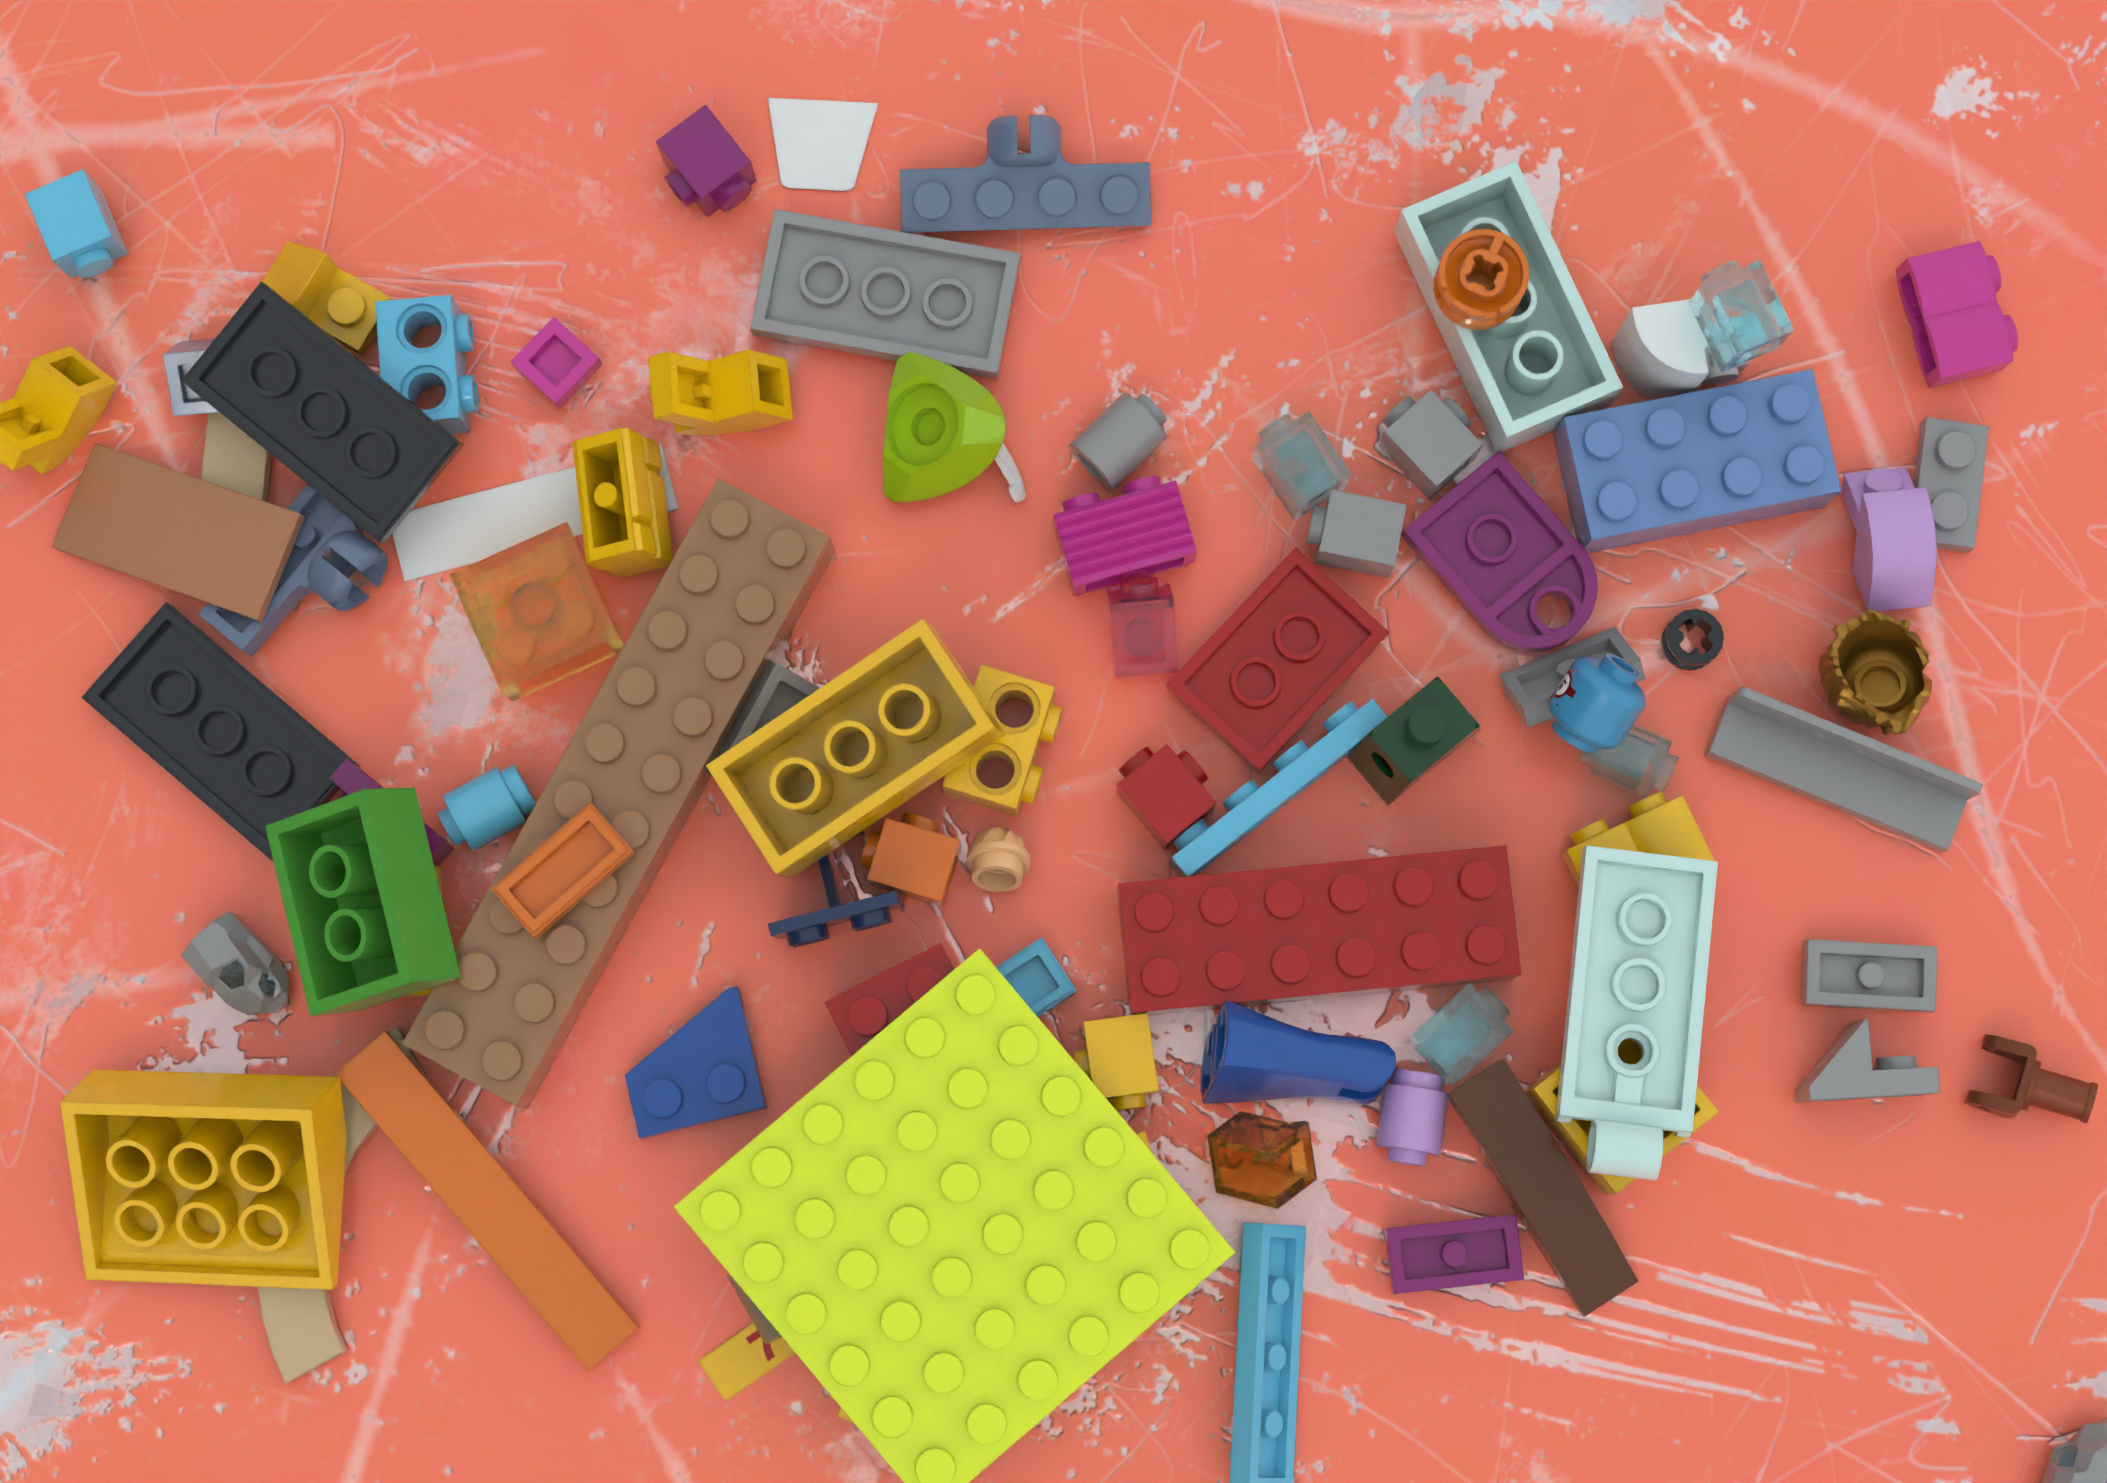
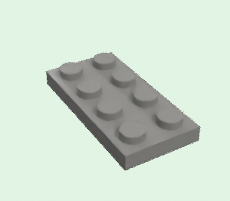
[750,209,1021,379]

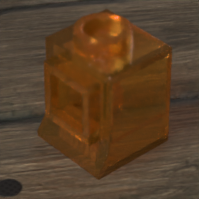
[1207,1111,1317,1209]

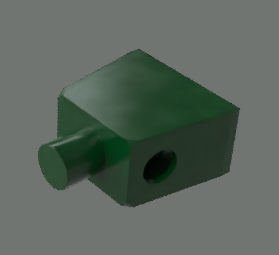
[1347,676,1481,806]

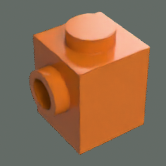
[860,812,962,908]

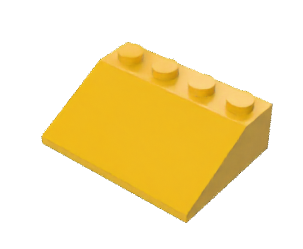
[60,1069,347,1290]

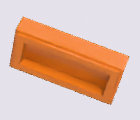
[491,802,636,940]

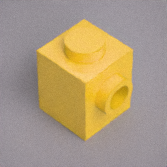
[1074,1013,1159,1111]

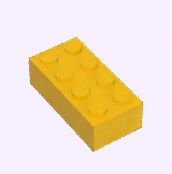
[706,619,1005,879]

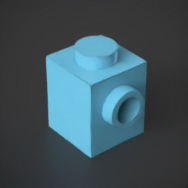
[25,169,128,278]

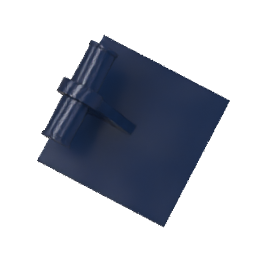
[768,830,903,948]

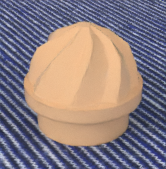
[966,826,1031,892]

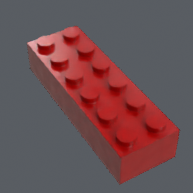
[1117,845,1522,1016]

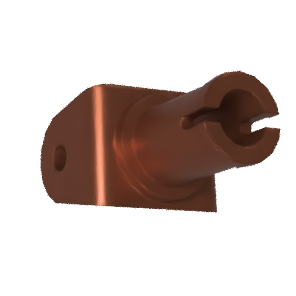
[1964,1034,2098,1124]

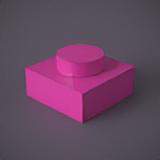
[511,317,602,409]

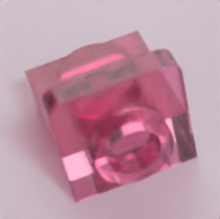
[1106,576,1179,678]

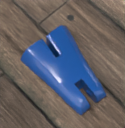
[1200,1000,1397,1104]

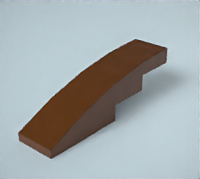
[1446,1058,1639,1317]

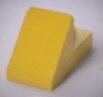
[262,241,393,357]

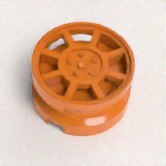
[1433,229,1529,330]

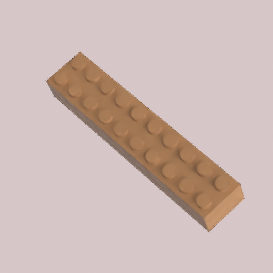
[402,478,835,1109]

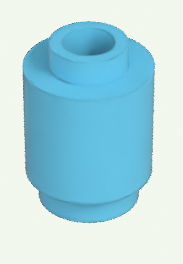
[437,764,536,851]

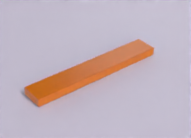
[335,1031,640,1372]

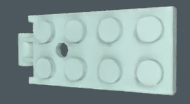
[1555,845,1718,1181]

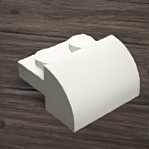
[1611,298,1768,400]

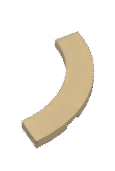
[258,1027,425,1384]

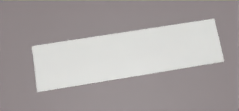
[392,444,678,582]

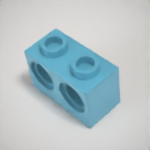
[375,295,479,434]

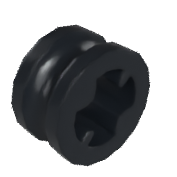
[1661,609,1724,671]

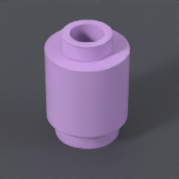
[1376,1069,1448,1167]

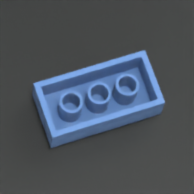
[1553,369,1841,553]

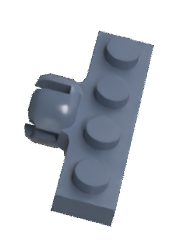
[900,115,1151,233]
[198,485,388,657]

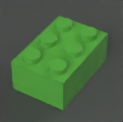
[265,788,461,1016]

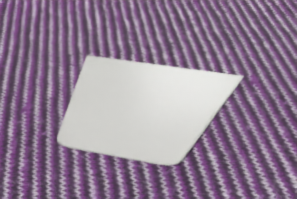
[768,98,878,191]

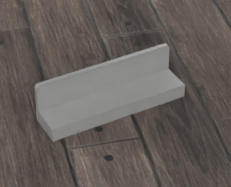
[1705,687,1983,852]

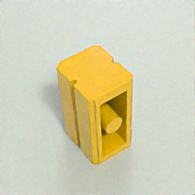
[572,428,673,578]

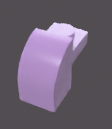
[1841,467,1937,611]

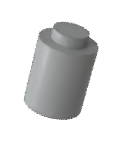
[1069,393,1167,491]

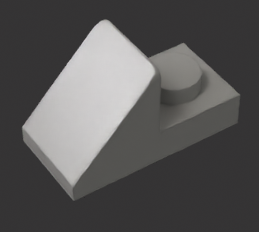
[1795,1018,1940,1103]

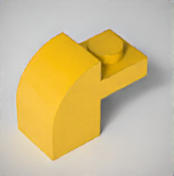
[0,345,118,475]
[648,349,793,436]

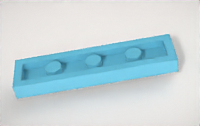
[1170,698,1388,877]
[1230,1222,1306,1483]

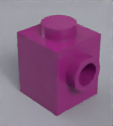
[656,104,757,217]

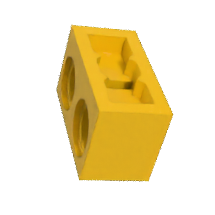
[942,664,1063,816]

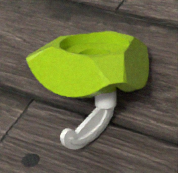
[883,352,1026,503]

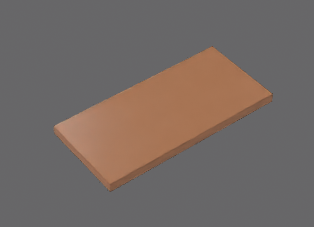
[52,443,305,623]

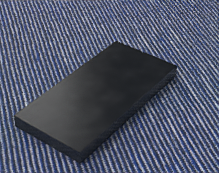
[181,281,464,543]
[81,602,360,861]

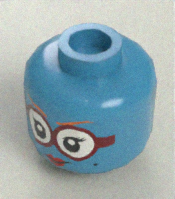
[1548,653,1646,753]

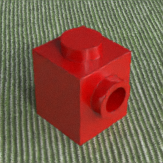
[1116,744,1216,850]

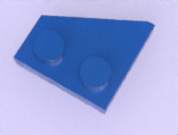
[625,986,767,1139]

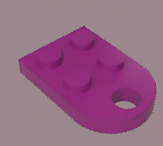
[1401,451,1598,652]

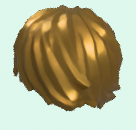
[1819,609,1932,735]

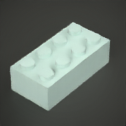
[1394,161,1623,453]

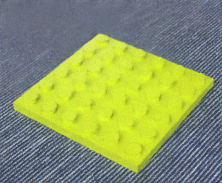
[674,948,1236,1483]

